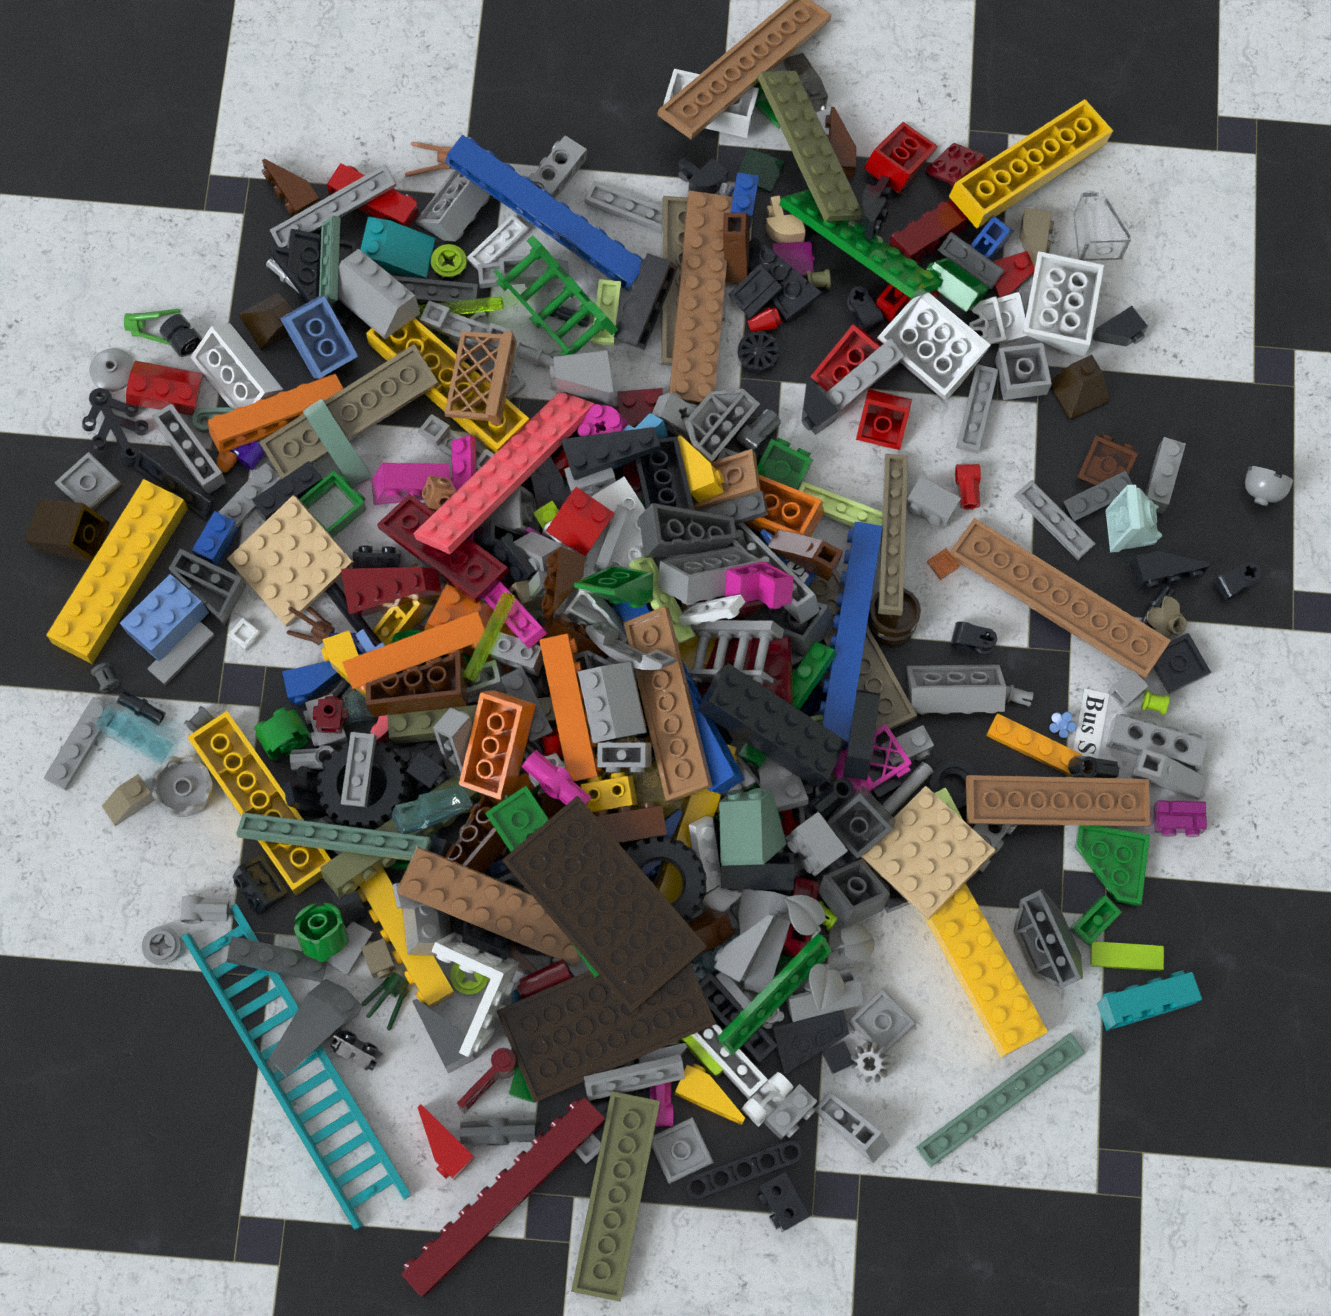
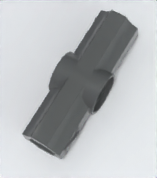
[460,1118,535,1146]

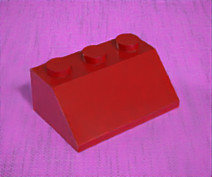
[126,360,203,416]

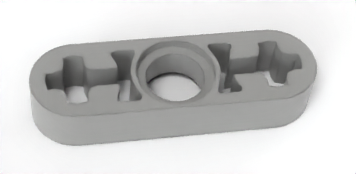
[594,505,629,570]

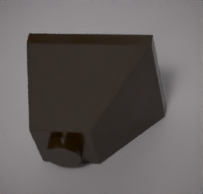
[239,292,293,351]
[1051,355,1110,420]

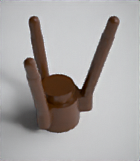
[287,606,335,645]

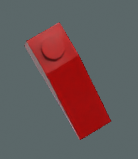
[417,1104,475,1180]

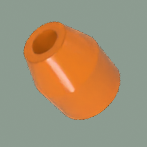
[216,451,237,473]

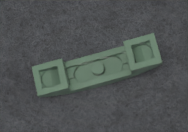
[303,398,372,488]

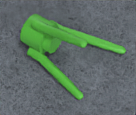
[124,309,181,345]

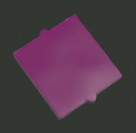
[772,242,815,277]

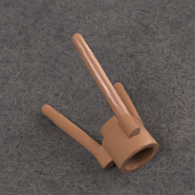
[405,142,452,177]

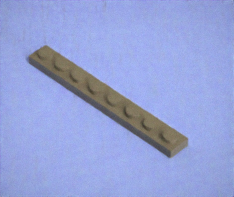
[878,454,908,616]

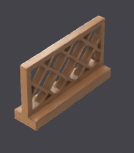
[445,331,517,425]

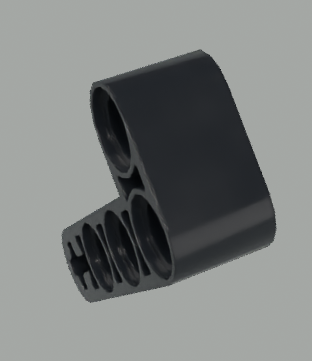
[843,689,880,781]

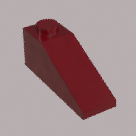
[781,876,819,957]

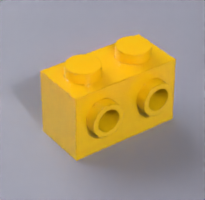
[581,772,638,813]

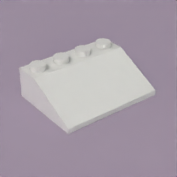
[1023,251,1104,356]
[877,292,991,401]

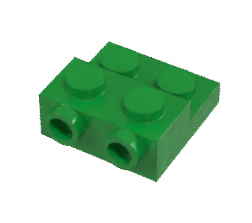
[757,438,813,490]

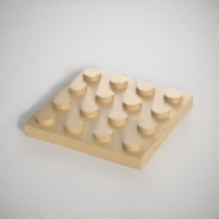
[227,495,355,626]
[860,786,996,920]

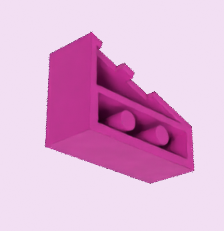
[371,463,451,505]

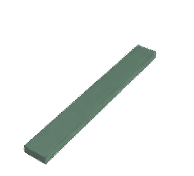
[236,813,431,860]
[915,1033,1085,1167]

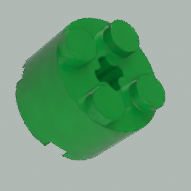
[254,707,311,760]
[294,903,349,962]

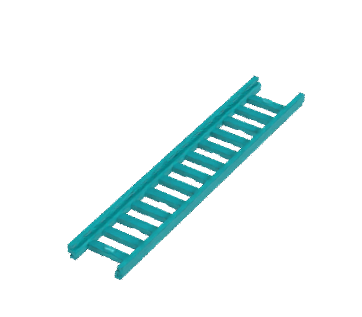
[181,904,411,1231]

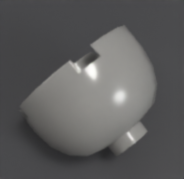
[1245,466,1293,506]

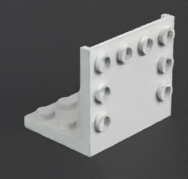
[542,477,654,578]
[431,932,520,1057]

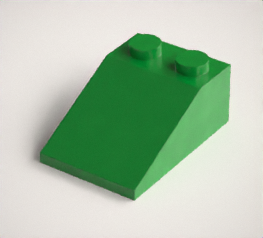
[574,565,653,608]

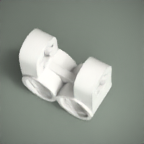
[741,1072,793,1127]

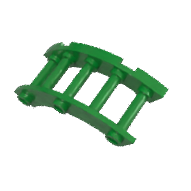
[493,235,618,356]

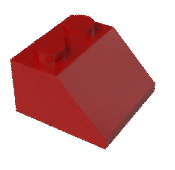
[856,389,912,450]
[546,487,615,557]

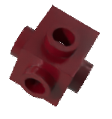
[313,696,348,734]

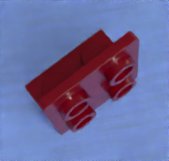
[925,143,987,189]

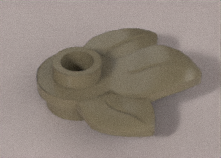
[1146,596,1187,638]

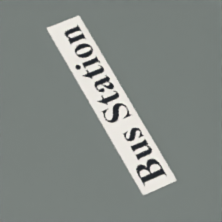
[1068,688,1109,778]

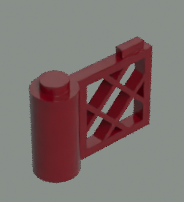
[517,959,573,999]
[457,1048,517,1114]

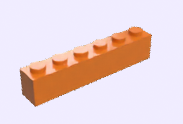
[208,374,343,454]
[342,611,489,691]
[539,634,603,782]

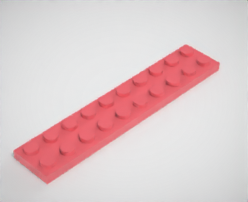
[414,393,595,554]

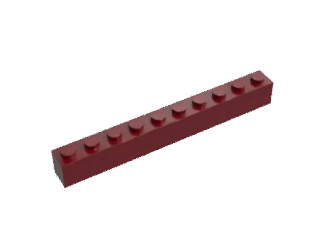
[401,1097,606,1297]

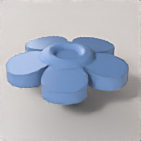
[1049,712,1077,738]

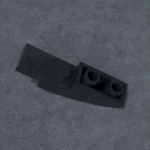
[861,176,892,241]

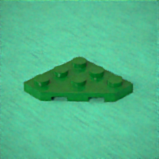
[1075,826,1150,906]

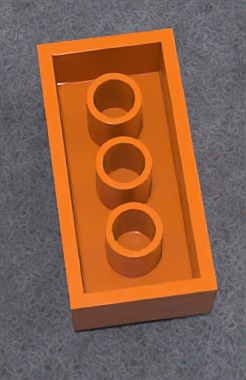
[743,474,824,537]
[424,584,518,674]
[459,690,536,800]

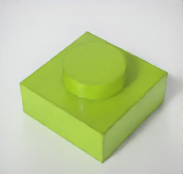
[532,501,559,530]

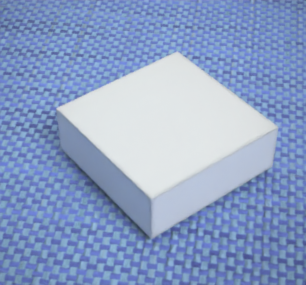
[228,618,262,651]

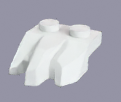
[969,292,1030,344]

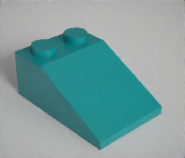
[360,217,436,279]

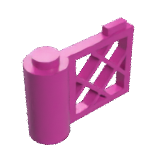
[832,724,912,794]

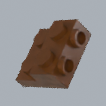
[1077,433,1138,485]

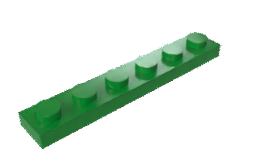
[738,641,837,768]
[717,934,833,1055]

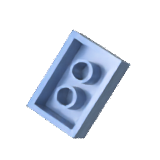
[280,296,358,379]
[120,574,209,661]

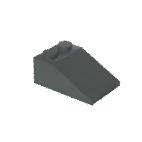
[746,602,834,656]
[412,999,475,1073]

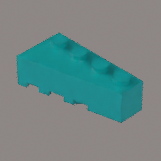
[1097,970,1202,1031]

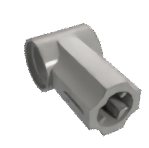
[290,745,334,772]
[180,895,230,924]

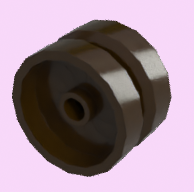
[867,588,921,646]

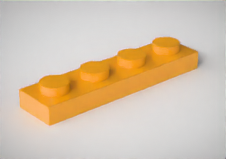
[986,713,1082,777]

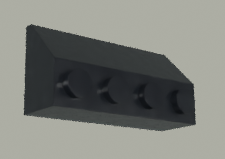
[635,436,694,510]

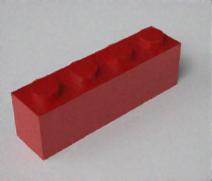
[327,163,419,228]

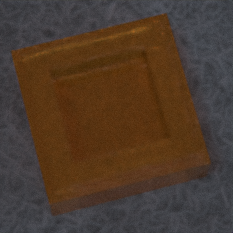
[927,548,960,580]

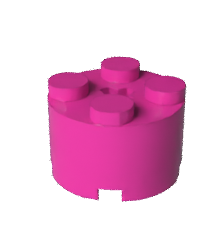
[578,404,629,437]

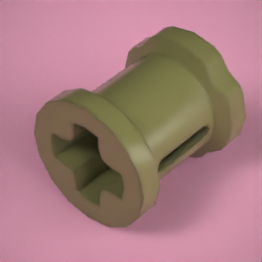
[806,269,831,289]

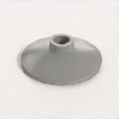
[89,348,134,391]

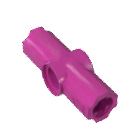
[522,750,592,805]

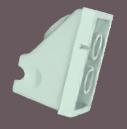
[1106,485,1162,552]

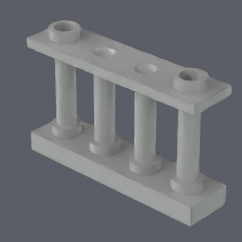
[687,620,784,685]

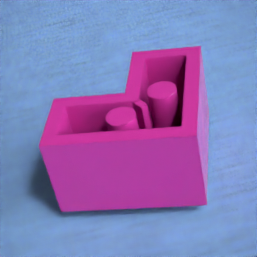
[725,561,794,609]

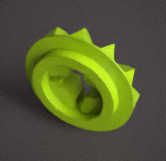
[431,244,466,278]
[450,963,489,995]

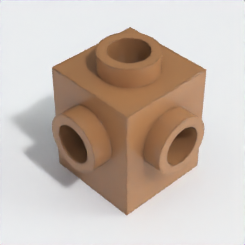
[422,475,457,512]

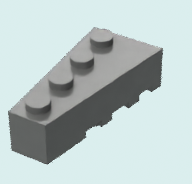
[639,503,737,558]

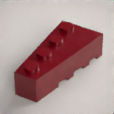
[889,199,969,265]
[341,567,442,616]

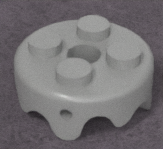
[151,756,213,817]

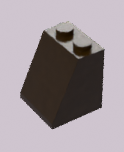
[25,499,110,564]

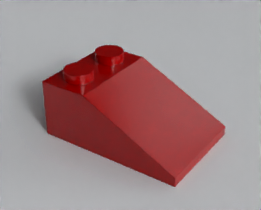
[864,122,938,193]
[810,324,882,392]

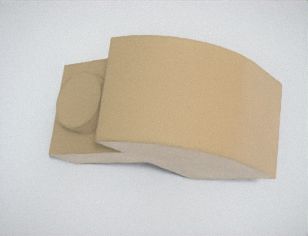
[765,196,805,243]

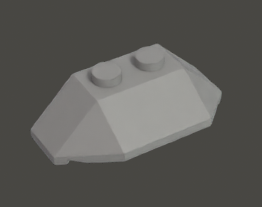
[685,389,760,463]

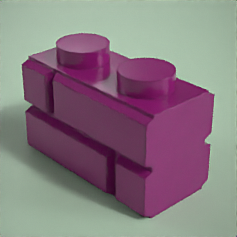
[1154,800,1207,837]

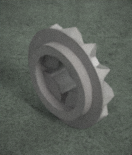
[142,926,181,965]

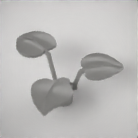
[785,895,875,1010]

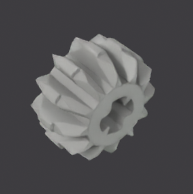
[851,1041,893,1083]

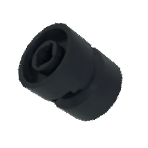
[159,314,202,357]

